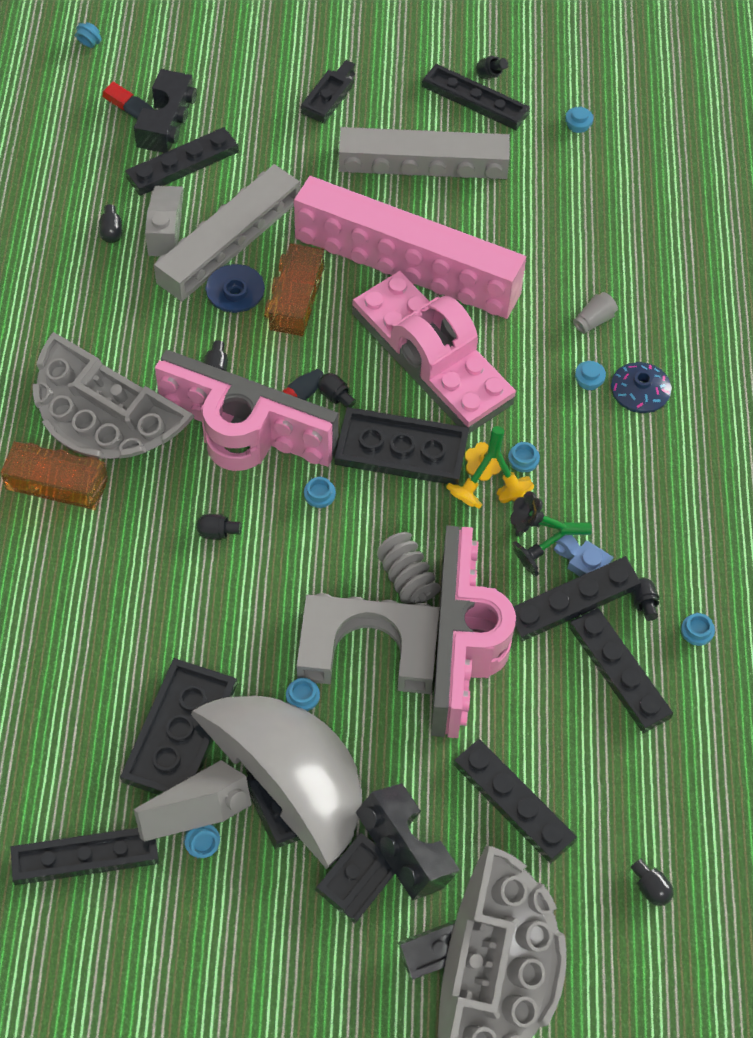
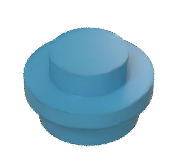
[75,22,102,48]
[565,107,593,133]
[575,361,606,390]
[508,442,540,472]
[304,477,336,508]
[681,613,715,646]
[286,678,320,711]
[184,825,220,858]

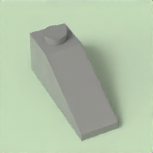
[145,186,184,256]
[134,760,252,841]

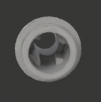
[573,292,618,334]

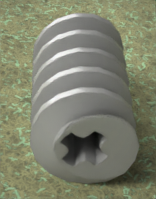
[377,532,441,605]

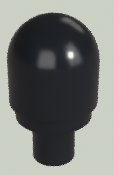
[476,56,508,80]
[99,204,123,243]
[203,340,228,371]
[318,373,356,408]
[196,514,242,540]
[630,578,659,621]
[630,859,674,906]

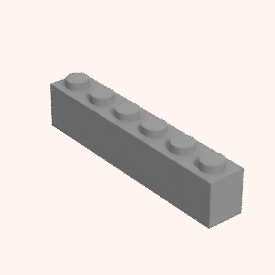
[339,127,510,179]
[154,164,300,302]

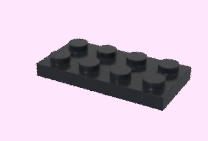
[335,407,469,486]
[120,658,238,795]

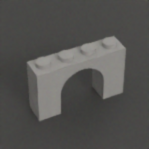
[297,593,439,694]

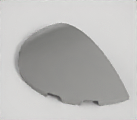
[33,332,194,459]
[191,695,362,869]
[438,846,566,1038]

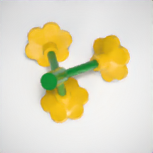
[446,426,534,509]

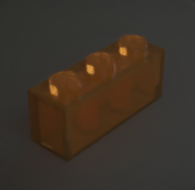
[264,243,324,337]
[0,441,108,510]

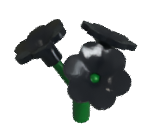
[510,491,592,577]

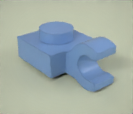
[553,535,614,576]

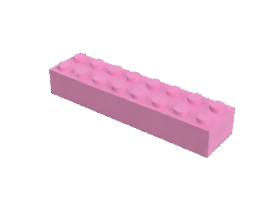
[294,176,526,319]

